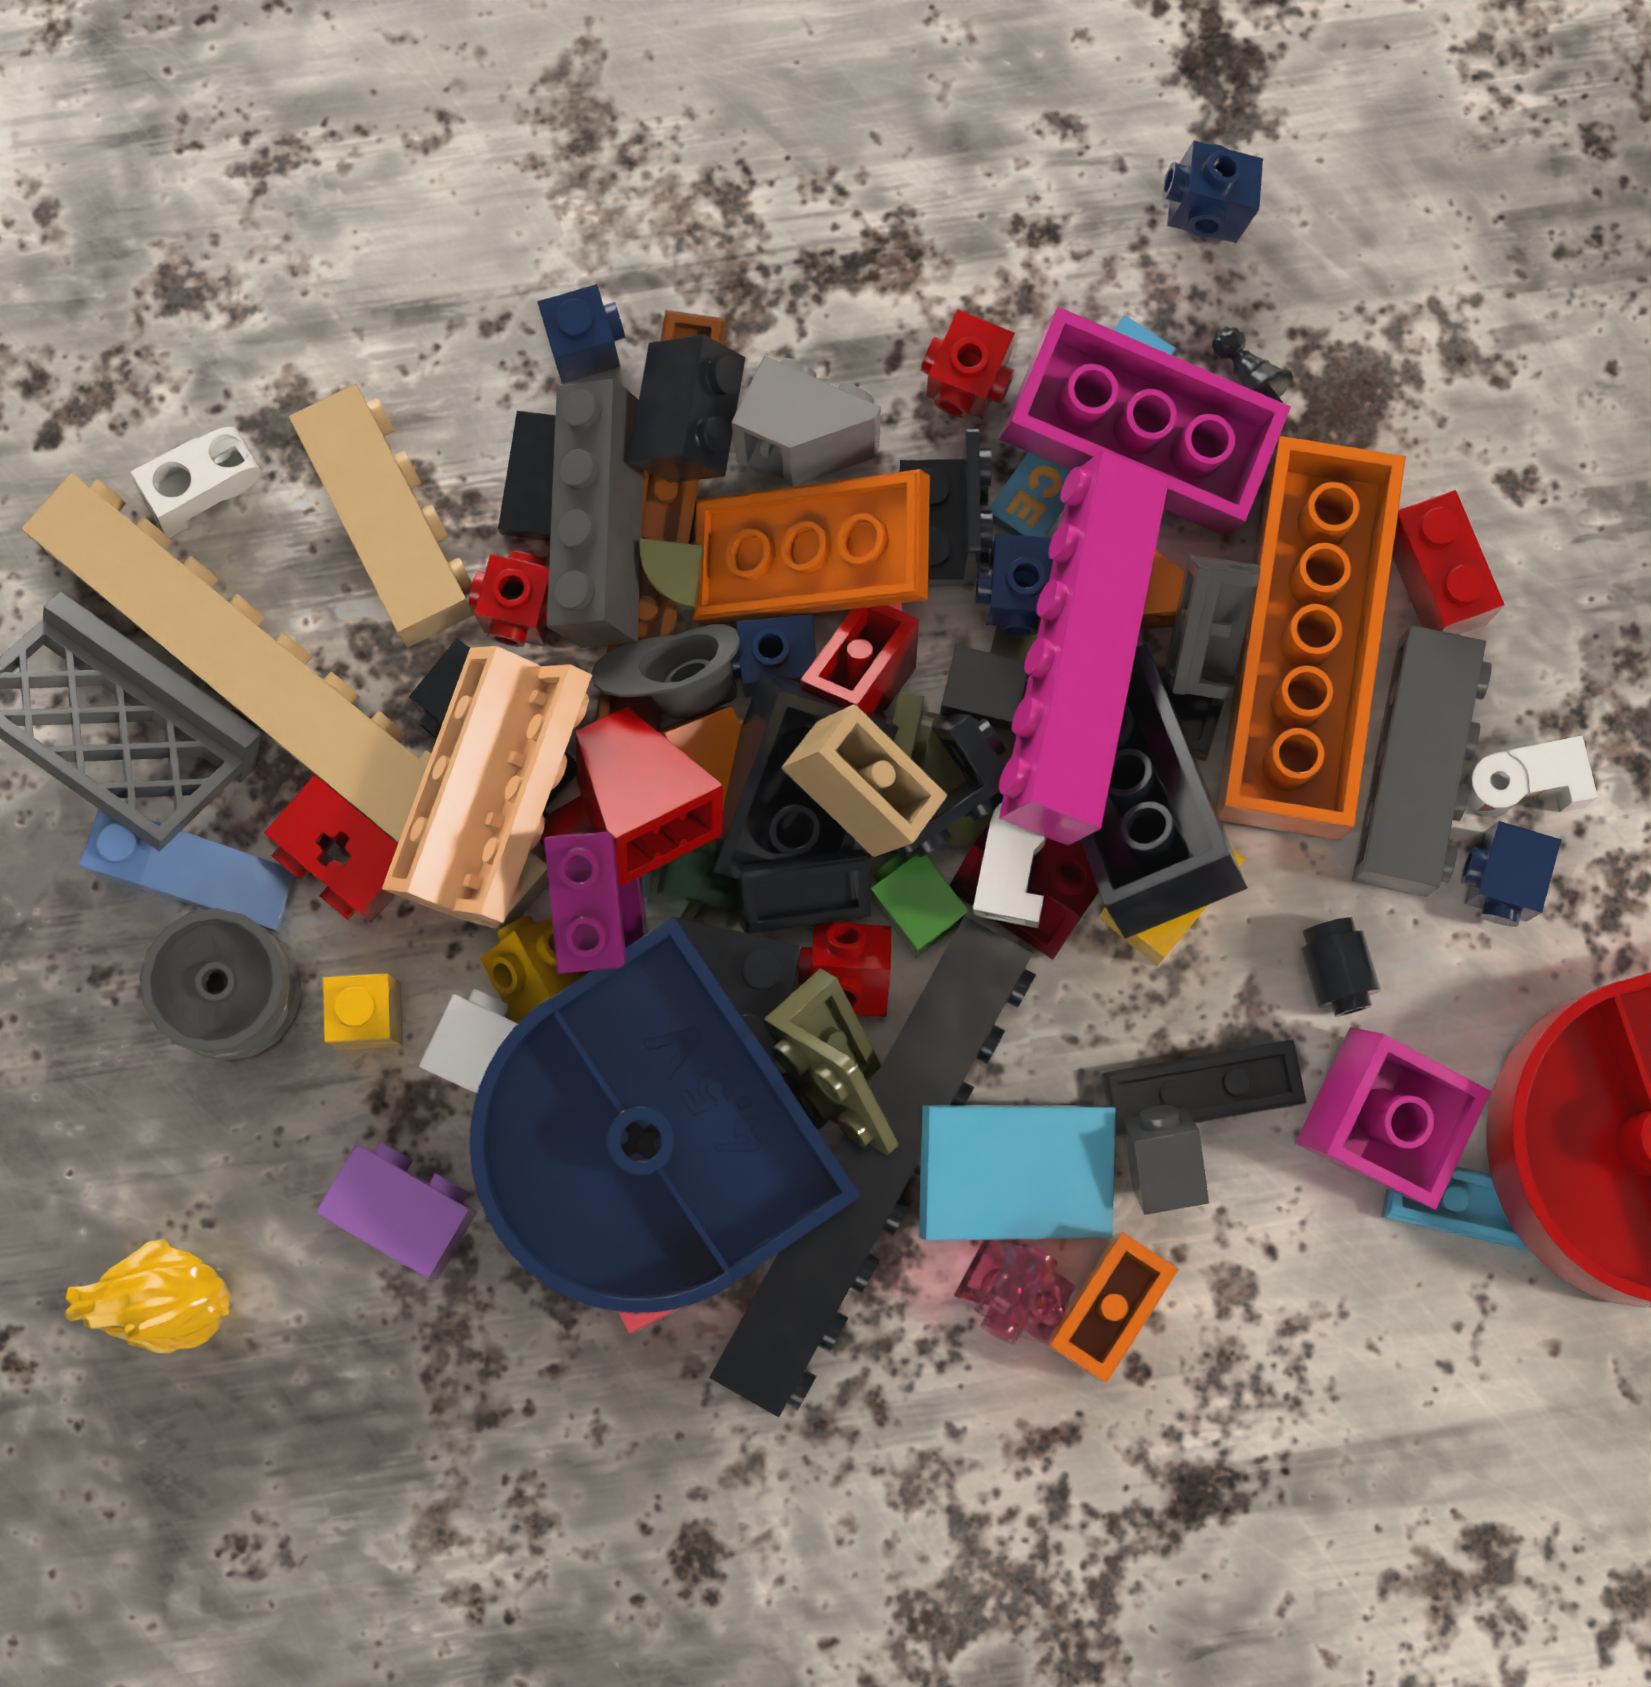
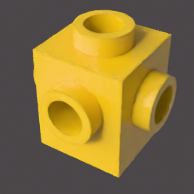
[480,916,590,1023]

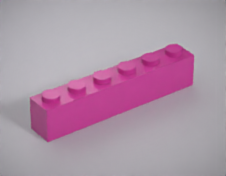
[999,450,1169,846]

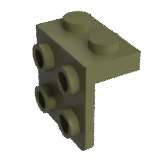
[763,968,898,1155]

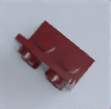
[949,823,1099,960]

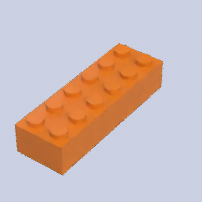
[1216,436,1406,840]

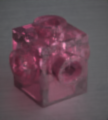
[954,1240,1076,1345]

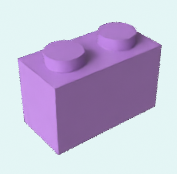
[316,1141,478,1280]

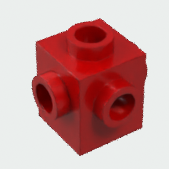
[920,309,1015,419]
[469,551,549,647]
[797,922,891,1017]

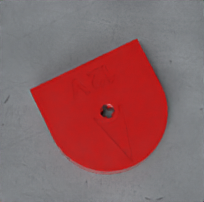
[1486,972,1651,1308]

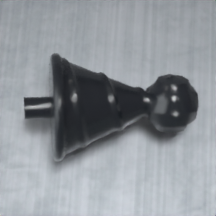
[1212,326,1293,403]

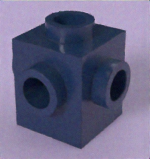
[1162,140,1263,243]
[975,533,1053,636]

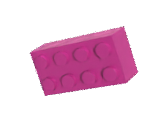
[999,307,1291,537]

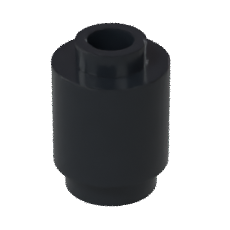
[1301,917,1381,1017]

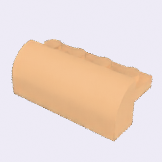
[382,646,592,928]

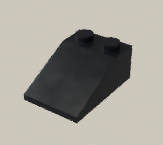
[711,671,899,879]

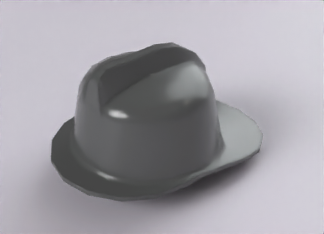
[591,624,740,718]

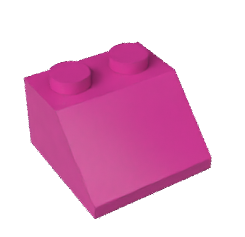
[1295,1027,1491,1210]

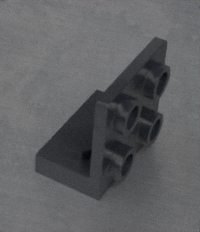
[899,429,993,586]

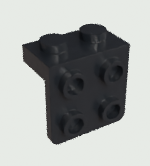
[894,714,1006,857]

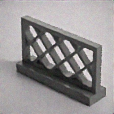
[0,591,262,852]

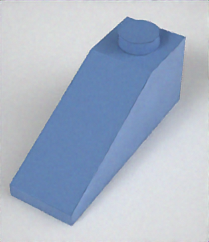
[78,809,297,932]

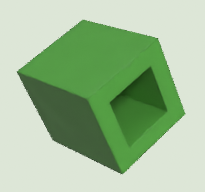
[870,854,969,958]

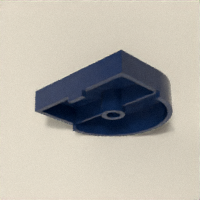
[470,916,861,1313]

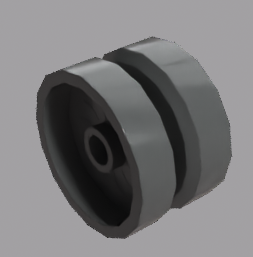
[140,908,302,1061]

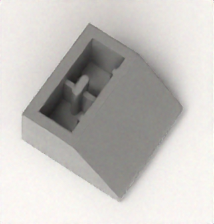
[731,355,881,487]

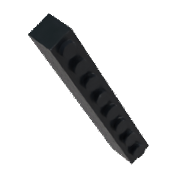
[709,916,1036,1417]

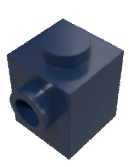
[537,284,626,384]
[730,614,817,697]
[1461,821,1562,927]

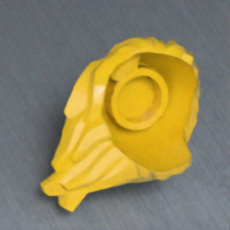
[65,1239,232,1354]

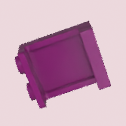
[544,830,648,973]

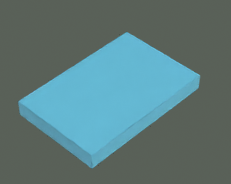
[919,1105,1116,1240]

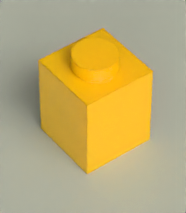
[323,973,403,1050]

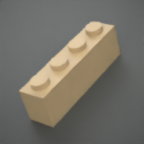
[289,383,474,648]

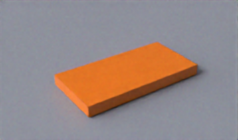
[692,469,930,626]

